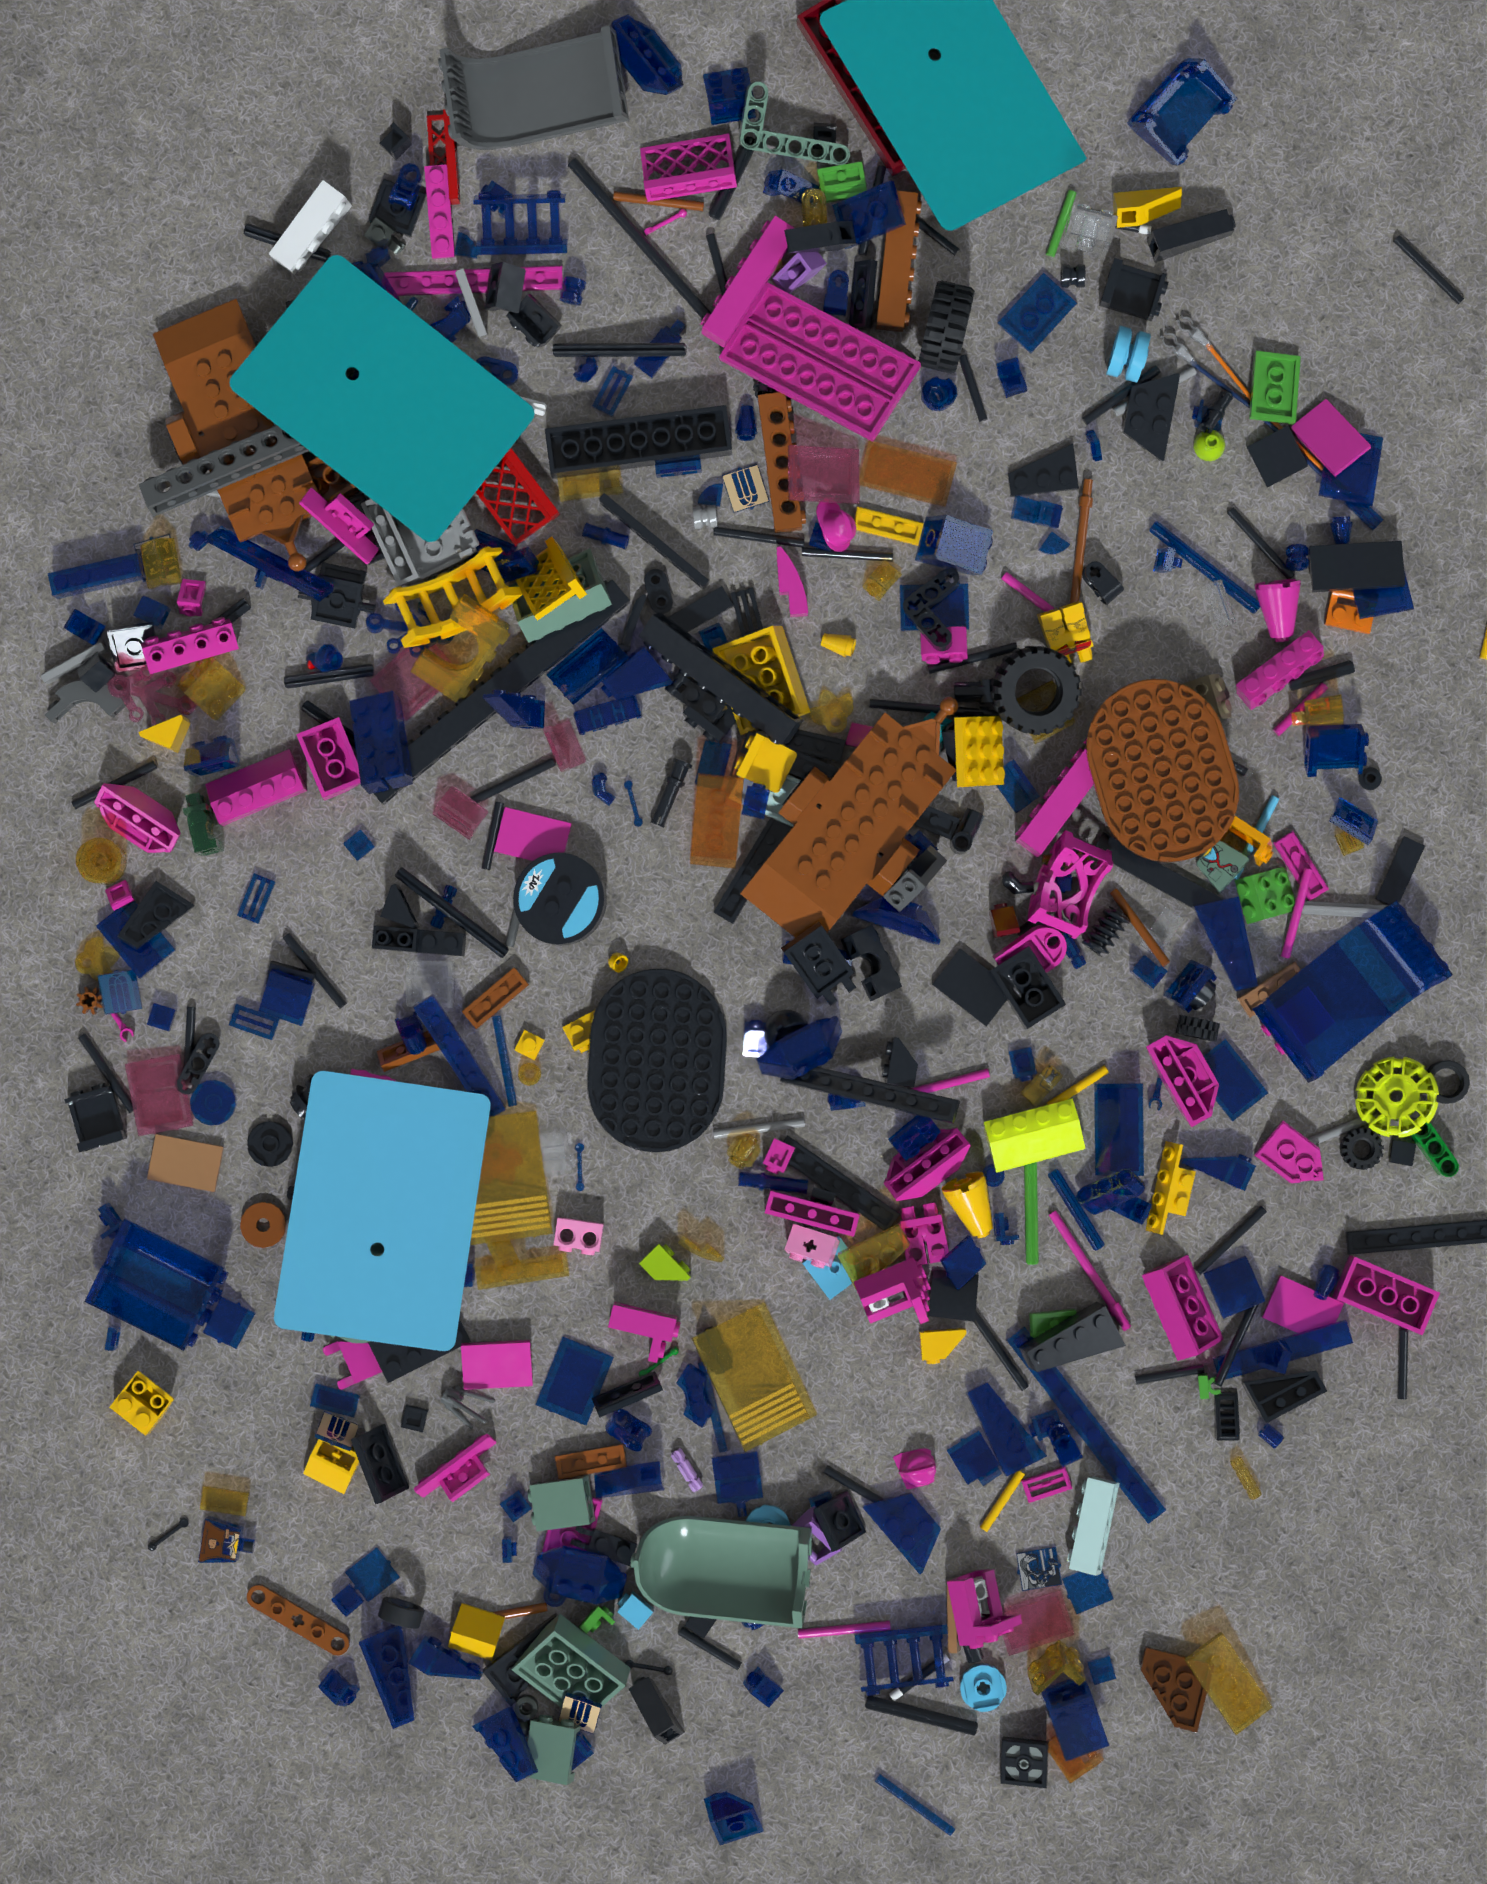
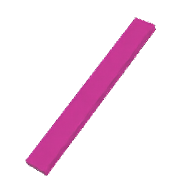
[381,266,563,296]

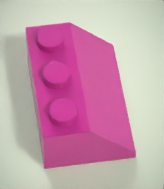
[296,717,365,801]

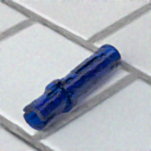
[738,1172,808,1194]

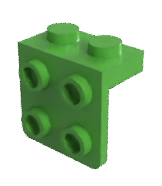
[1234,867,1295,924]

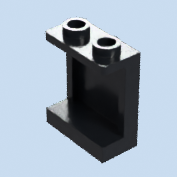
[1099,258,1169,321]
[64,1083,127,1152]

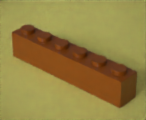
[876,190,922,332]

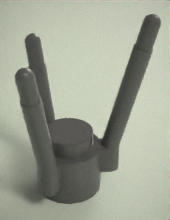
[440,1385,495,1429]

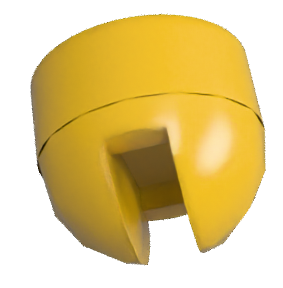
[608,952,628,972]

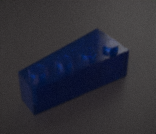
[359,1624,416,1729]

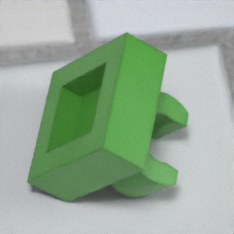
[1198,1373,1221,1399]

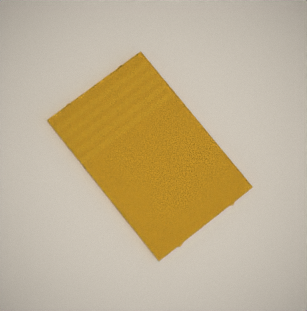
[470,1111,553,1245]
[691,1302,817,1452]

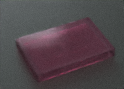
[1002,1589,1075,1656]

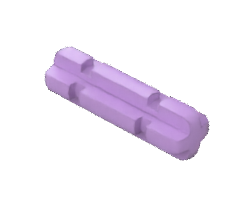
[671,1448,703,1492]

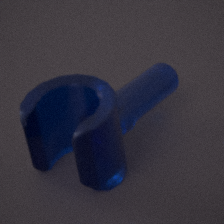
[1148,1078,1162,1111]

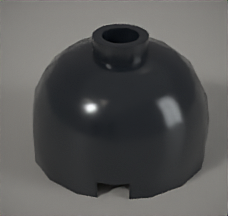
[764,1010,811,1055]

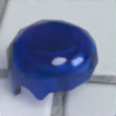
[920,376,958,412]

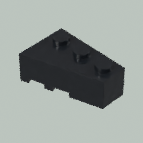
[1242,1371,1327,1424]

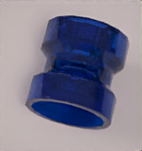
[559,276,586,306]

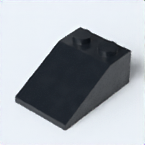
[990,946,1066,1029]

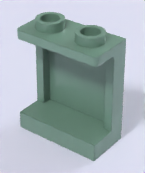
[528,1475,596,1531]
[523,1715,581,1785]

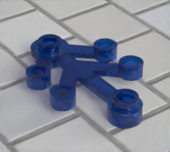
[366,601,454,658]

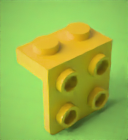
[735,733,797,793]

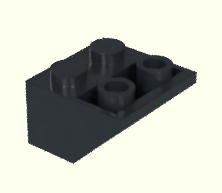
[882,1037,918,1087]

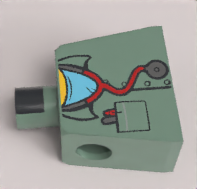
[1196,841,1249,894]

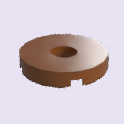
[240,1202,287,1248]

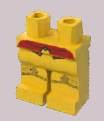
[1037,601,1093,663]

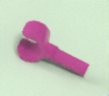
[111,1011,134,1042]

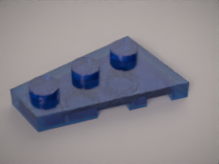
[472,1707,538,1782]

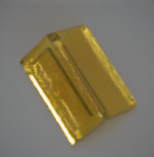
[140,538,182,589]

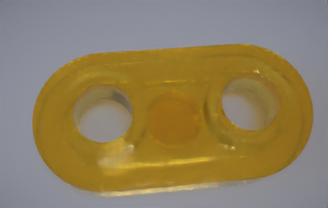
[802,188,827,227]

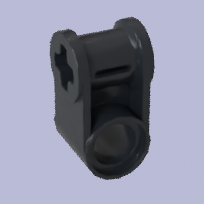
[1082,561,1124,605]

